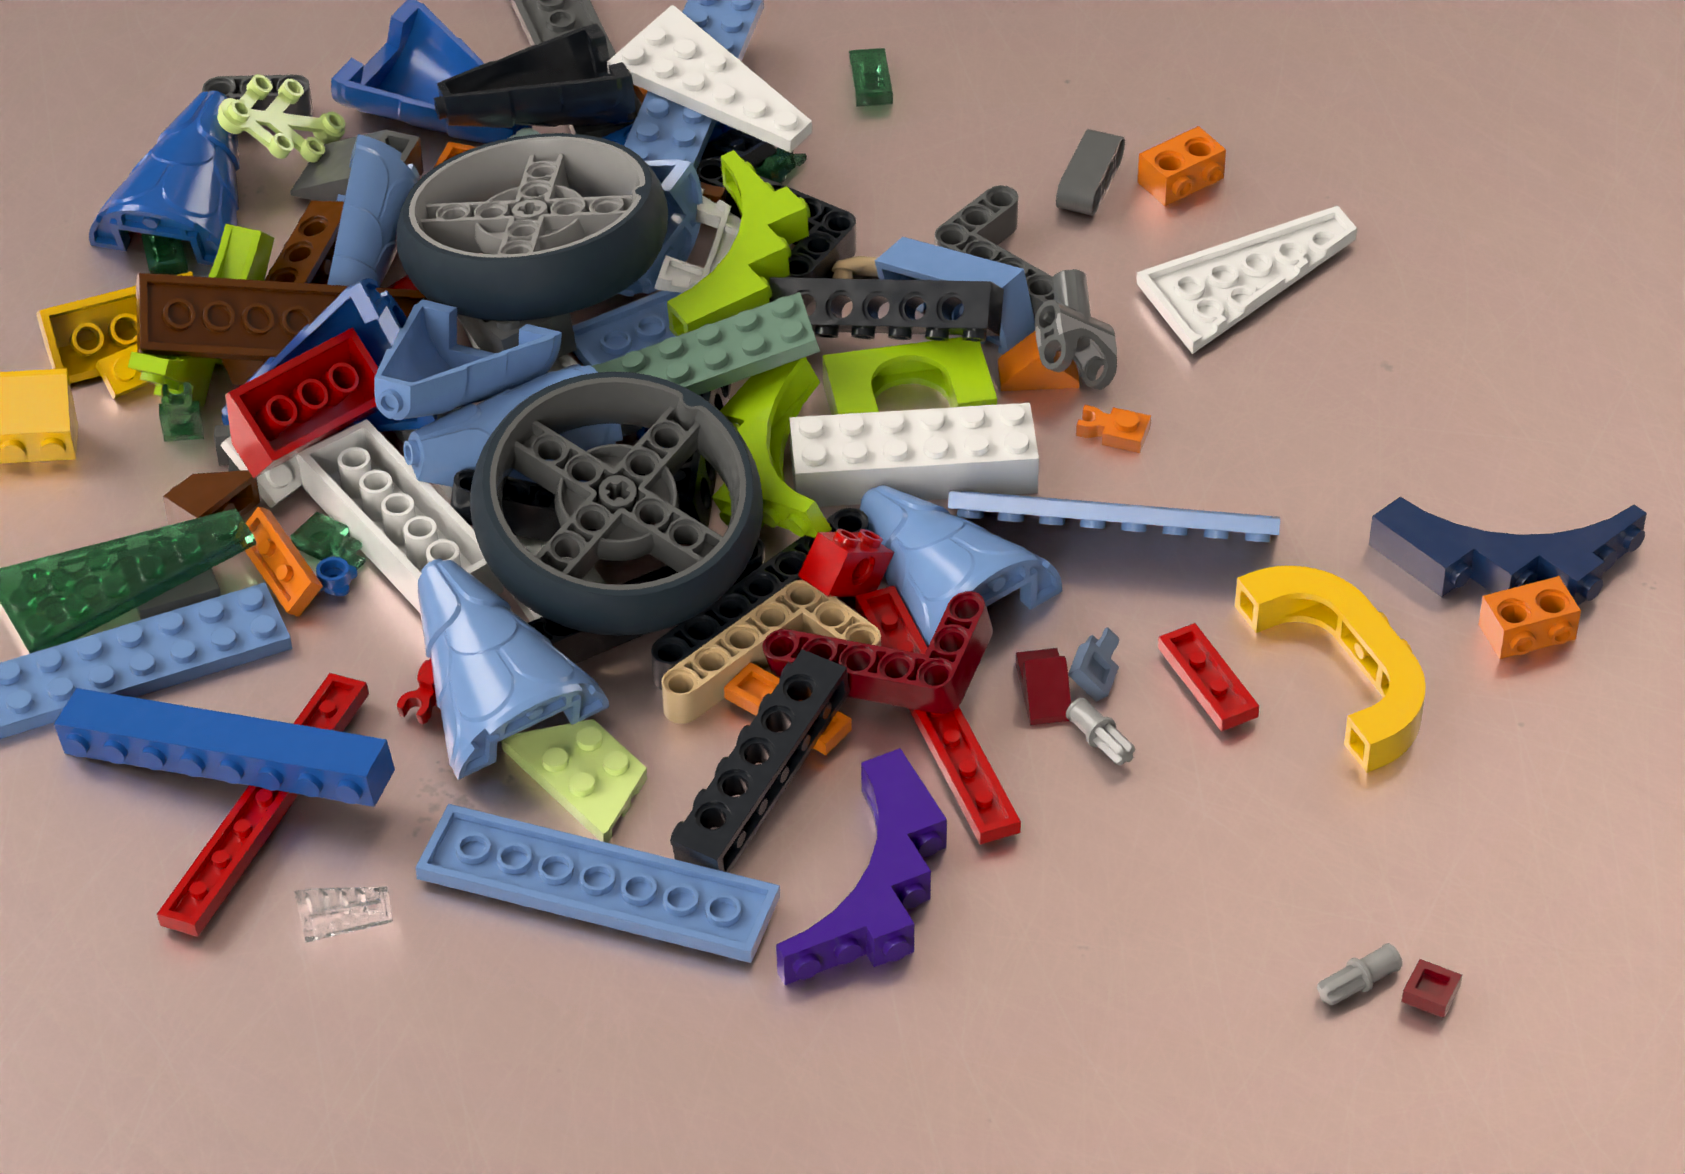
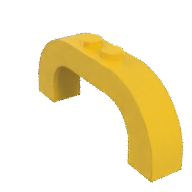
[1235,566,1426,773]

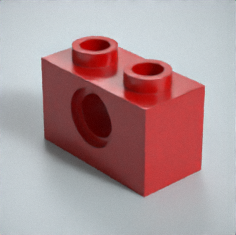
[798,529,895,597]

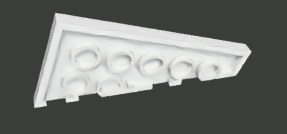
[607,4,812,153]
[1136,206,1357,354]

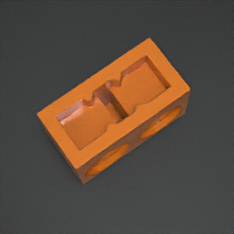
[1137,126,1226,206]
[1478,576,1581,659]

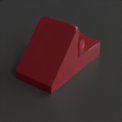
[1015,648,1071,726]

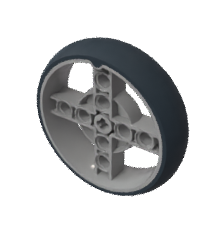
[397,133,668,321]

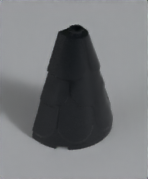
[433,23,635,128]

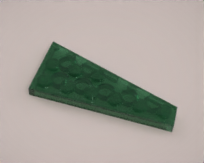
[0,508,257,654]

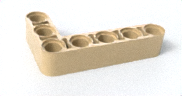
[662,580,881,724]

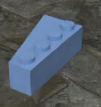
[875,237,1035,355]

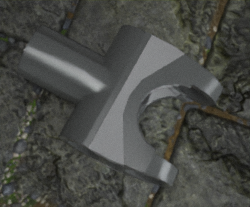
[1035,269,1117,390]

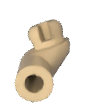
[831,256,878,279]

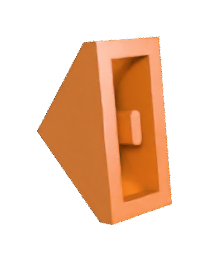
[998,331,1079,391]

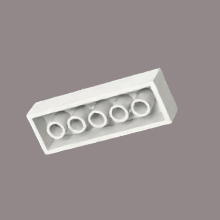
[790,403,1039,507]
[298,419,504,613]

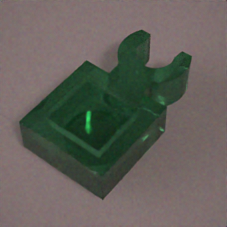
[159,382,204,442]

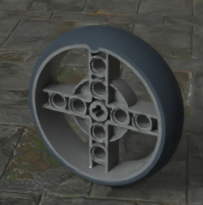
[470,371,763,636]

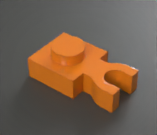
[1076,405,1151,453]

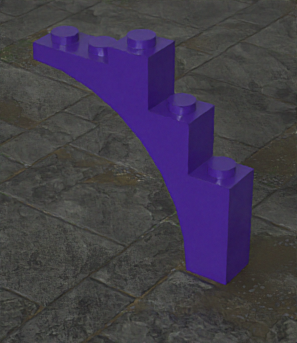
[776,748,947,985]

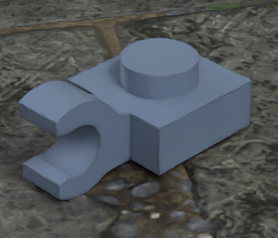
[1068,627,1119,702]

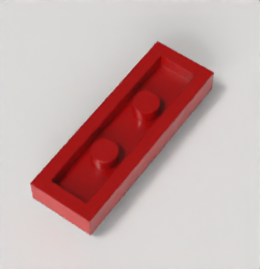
[1158,623,1259,732]

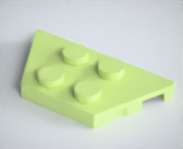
[501,719,647,843]

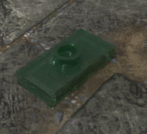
[849,48,893,107]
[140,233,189,275]

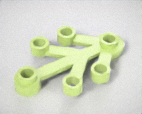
[217,74,346,163]

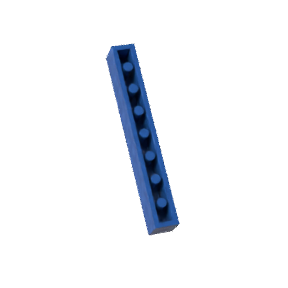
[54,688,395,807]

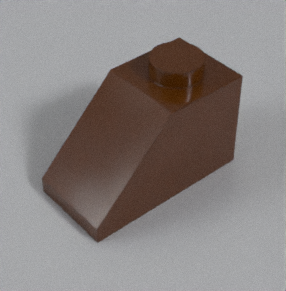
[163,470,260,546]

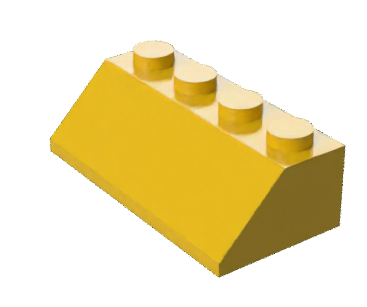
[36,271,193,384]
[0,368,79,464]

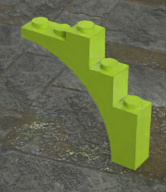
[667,150,810,337]
[128,224,275,412]
[712,357,832,538]

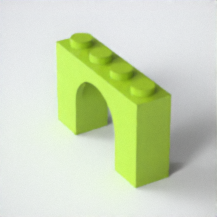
[823,337,997,415]

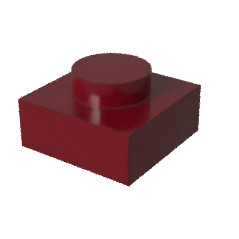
[1401,959,1462,1018]

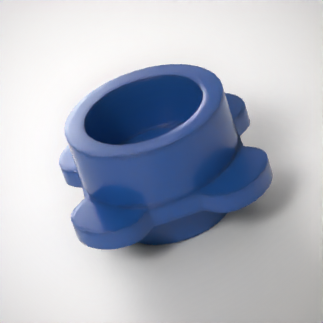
[316,557,358,597]

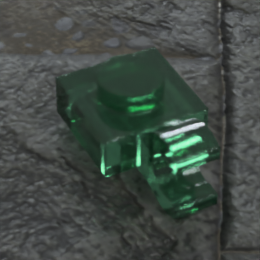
[755,147,807,184]
[290,512,366,570]

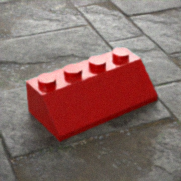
[225,327,379,478]

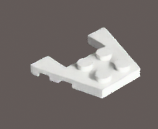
[654,188,791,293]

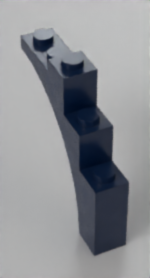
[1369,497,1647,606]

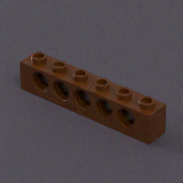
[222,200,344,385]

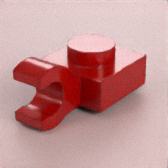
[397,659,437,725]

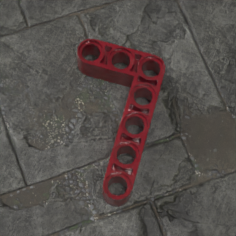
[762,591,993,714]

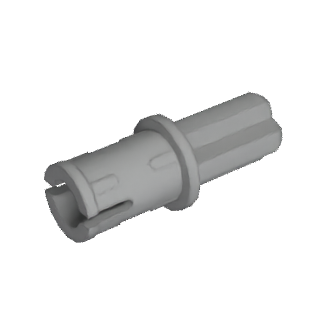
[1066,698,1135,765]
[1317,943,1403,1005]

